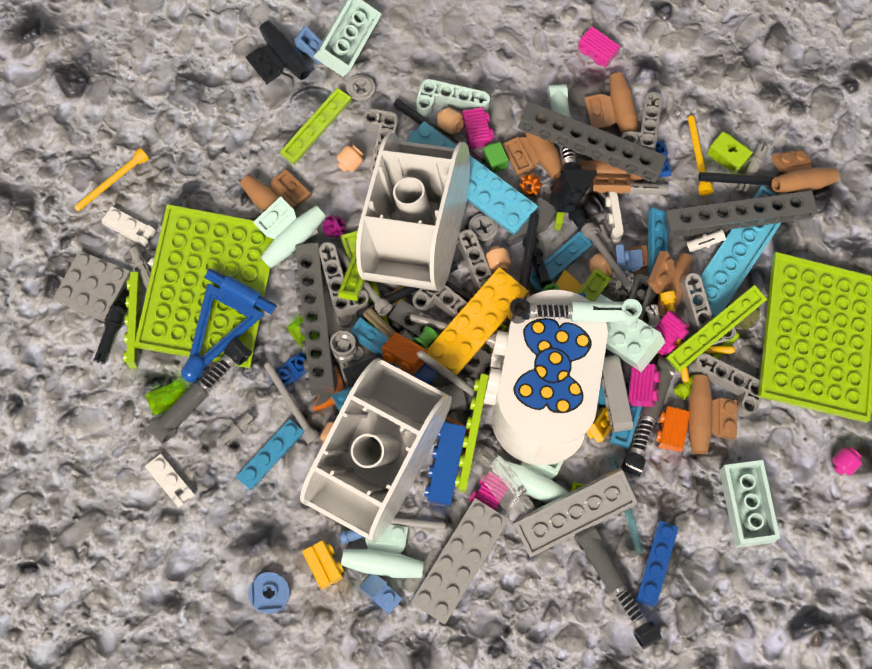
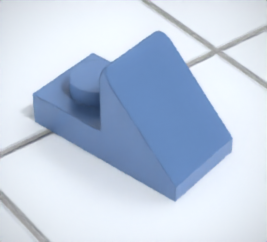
[295,25,322,64]
[616,244,643,273]
[359,574,403,615]

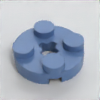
[248,572,290,614]

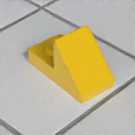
[586,407,611,443]

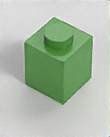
[482,142,509,173]

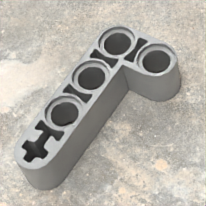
[621,92,662,151]
[363,109,398,178]
[459,230,514,292]
[319,242,369,317]
[679,273,736,345]
[412,285,467,319]
[690,354,762,417]
[601,355,633,433]

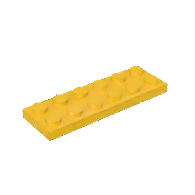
[427,267,529,376]

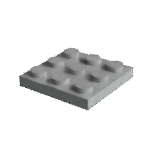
[53,250,130,322]

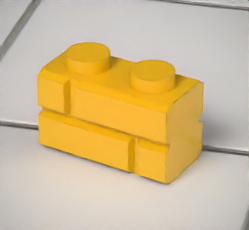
[302,540,344,590]

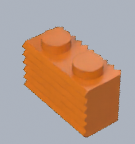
[382,332,428,375]
[655,406,689,453]

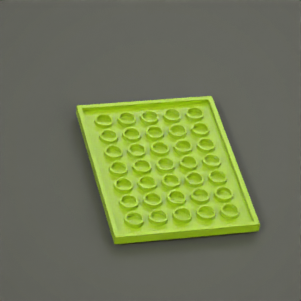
[134,204,274,368]
[758,252,872,423]

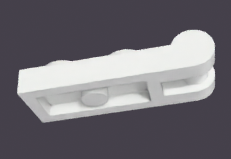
[605,192,623,244]
[101,206,156,247]
[145,454,195,508]

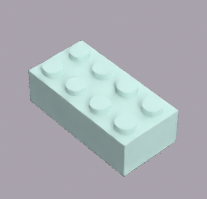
[313,0,381,77]
[596,294,666,372]
[719,460,780,548]

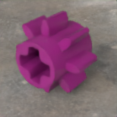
[323,214,346,239]

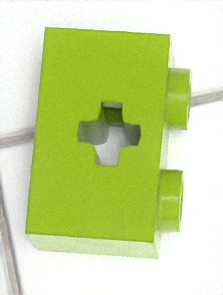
[707,131,753,174]

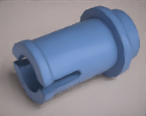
[338,529,365,545]

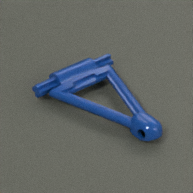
[181,268,277,383]

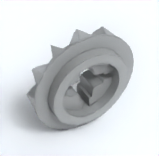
[346,75,375,102]
[469,213,498,242]
[608,270,636,301]

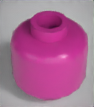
[832,447,862,476]

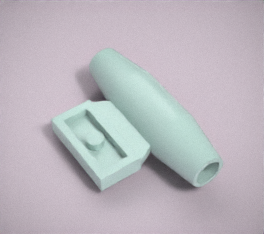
[253,197,326,268]
[492,459,569,503]
[341,524,424,578]

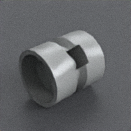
[330,331,356,363]

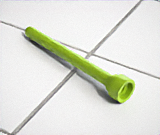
[673,332,739,400]

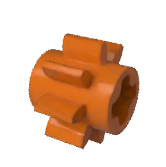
[518,172,543,197]

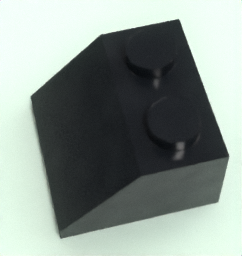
[549,170,597,213]

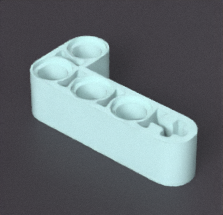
[416,79,490,118]

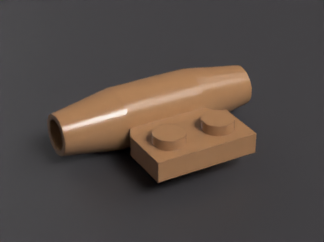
[585,72,638,135]
[502,116,562,180]
[771,150,839,193]
[577,159,644,194]
[240,169,311,218]
[647,251,694,319]
[688,375,737,454]

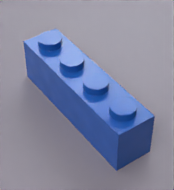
[424,422,466,507]
[634,521,679,608]

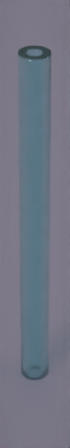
[608,456,643,554]

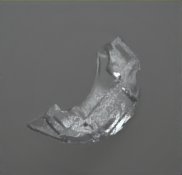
[470,446,535,527]

